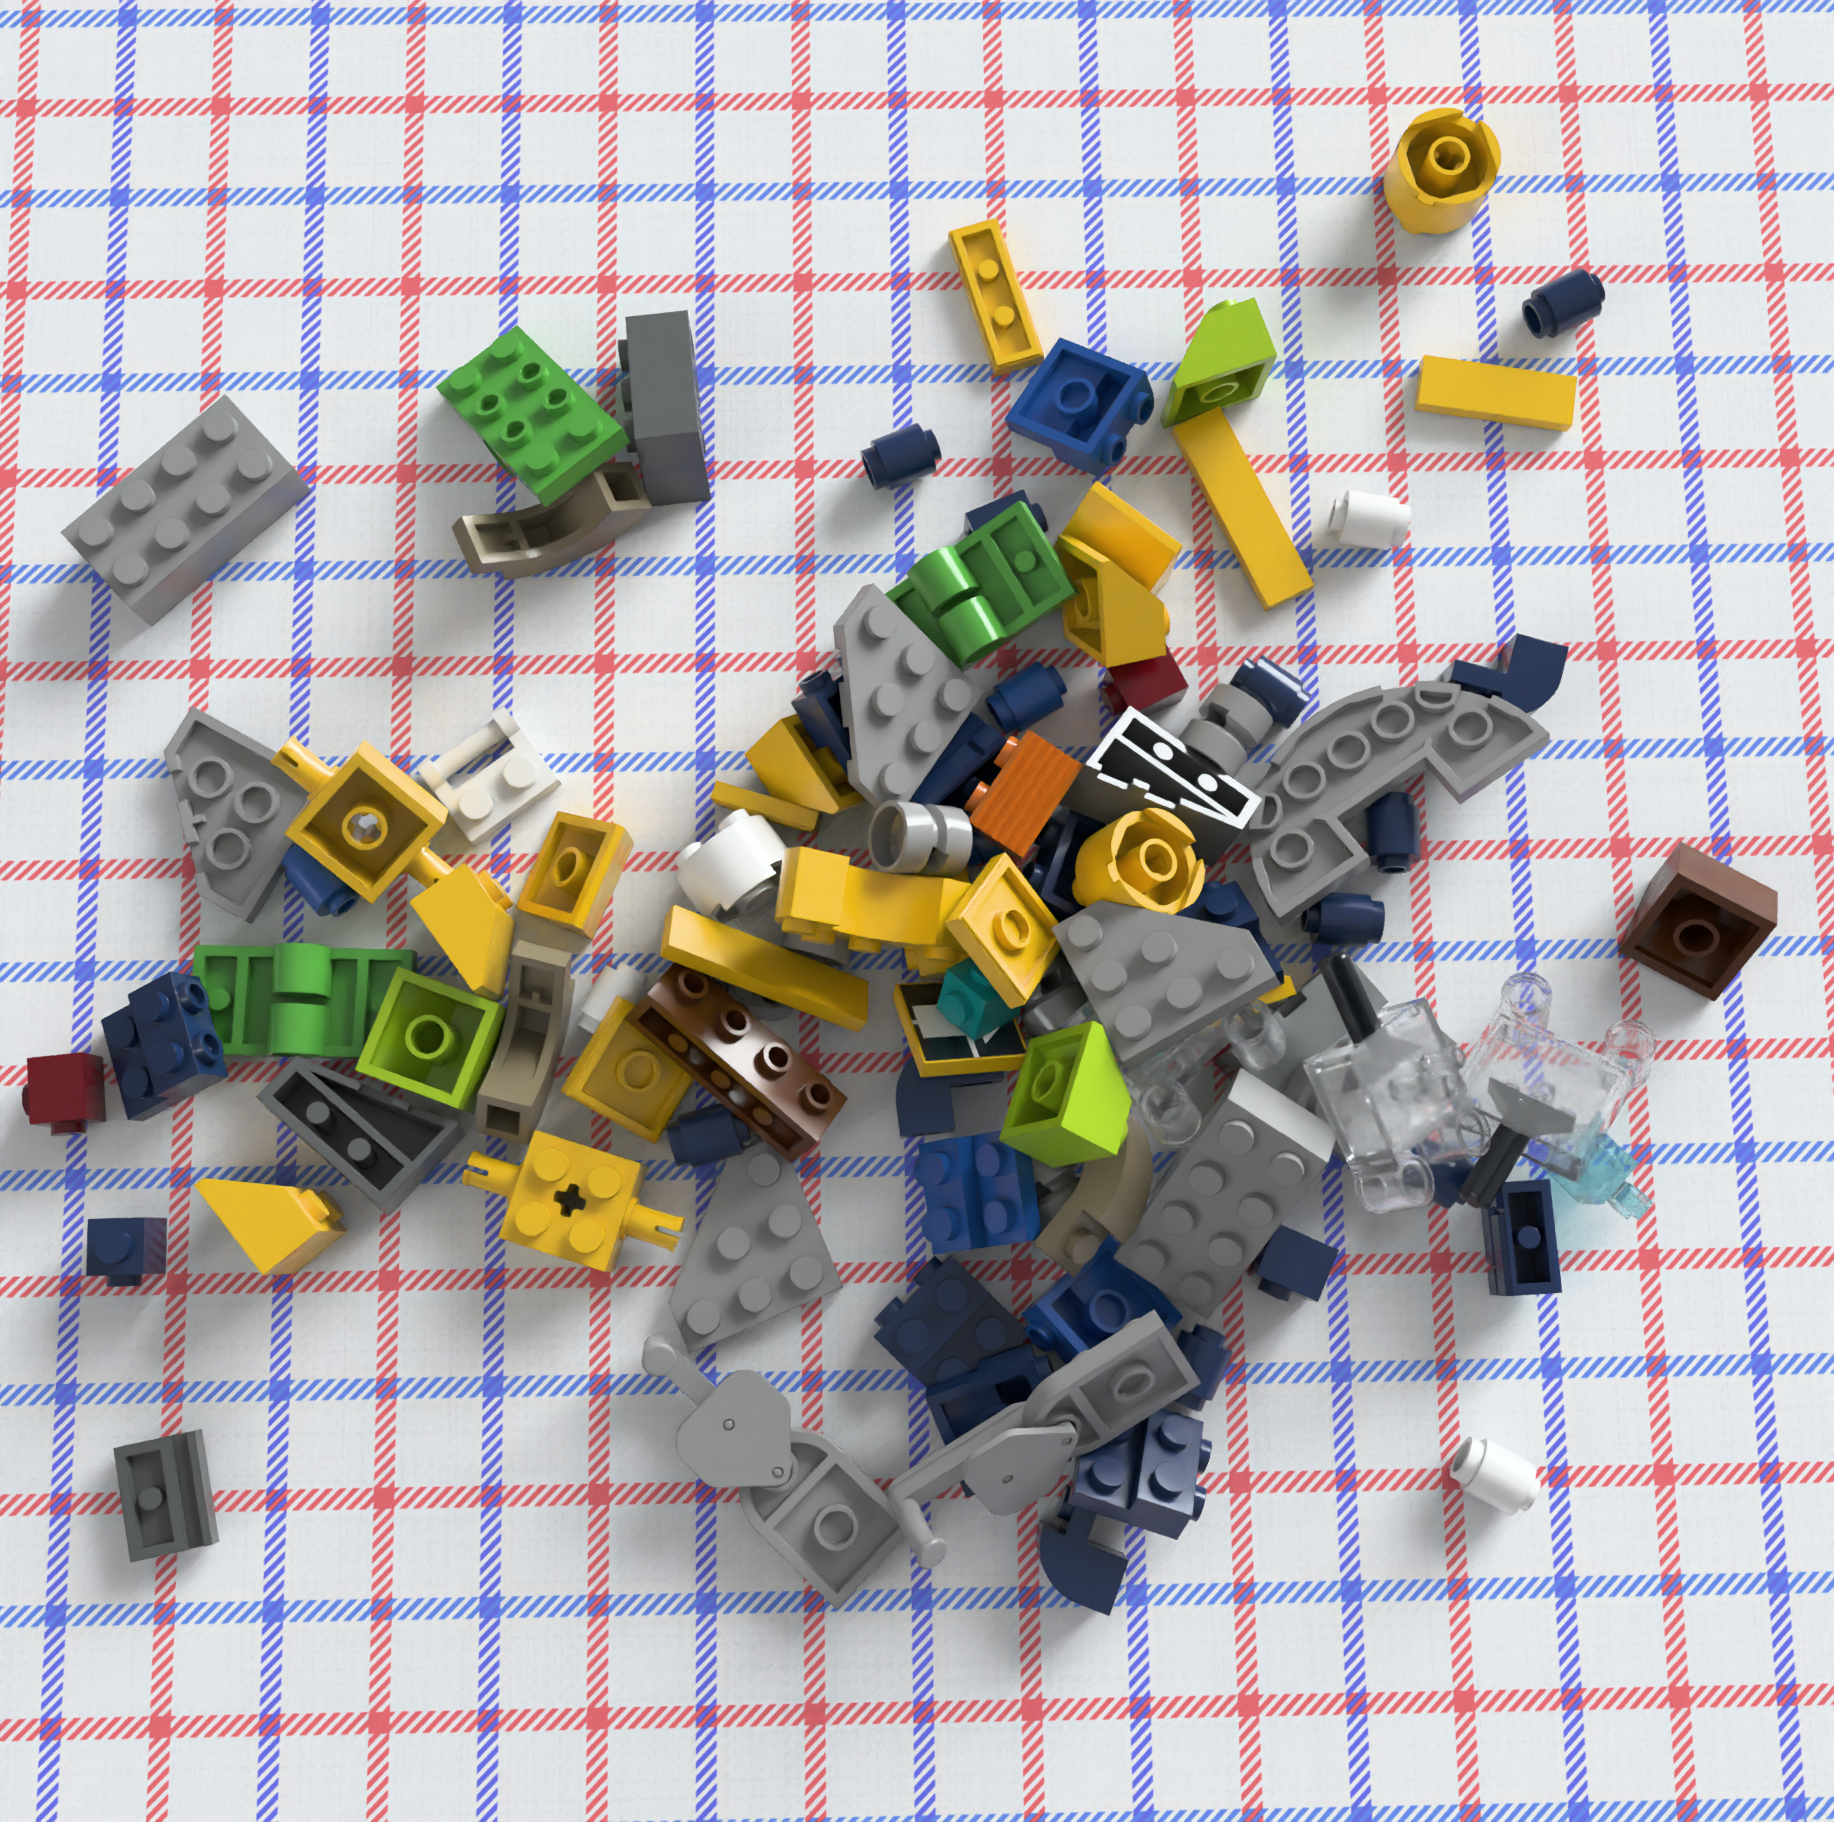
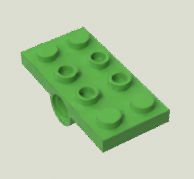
[436,325,630,507]
[885,500,1080,672]
[192,943,418,1059]

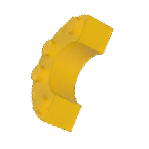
[774,846,972,963]

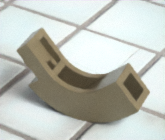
[451,462,652,580]
[475,940,575,1146]
[1033,1112,1153,1277]

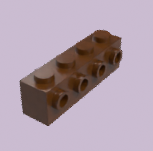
[624,962,848,1163]

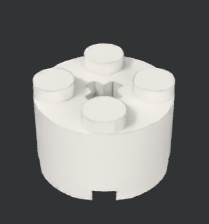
[674,809,787,927]

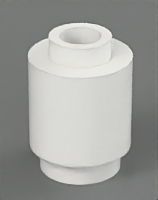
[1329,490,1411,550]
[576,962,649,1034]
[1450,1437,1541,1516]

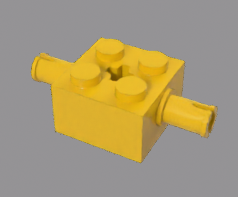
[269,735,454,904]
[462,1130,685,1272]

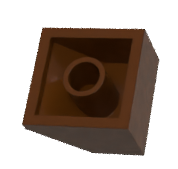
[1618,841,1778,1002]

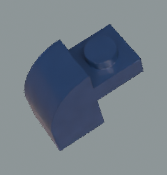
[1440,633,1569,716]
[896,1057,1004,1139]
[1036,1484,1129,1616]

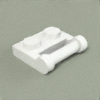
[416,705,562,846]

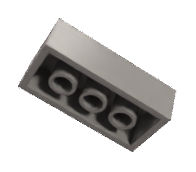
[60,394,311,627]
[1113,1068,1338,1320]

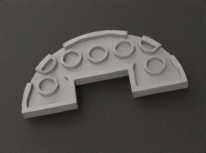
[1249,681,1550,927]

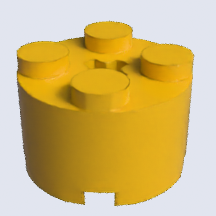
[1383,107,1501,234]
[1072,808,1205,915]

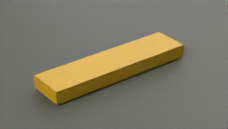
[1171,405,1315,612]
[660,904,869,1033]

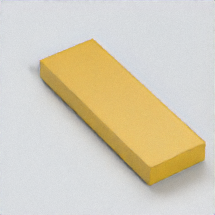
[948,217,1044,377]
[1414,355,1577,432]

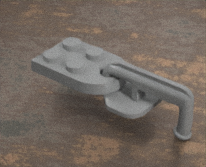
[888,1309,1201,1569]
[641,1333,905,1610]

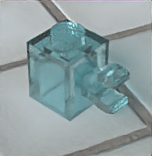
[1539,1125,1653,1220]

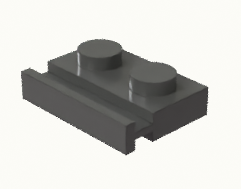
[113,1429,219,1563]

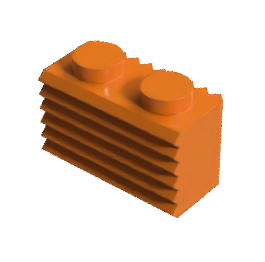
[963,729,1083,861]

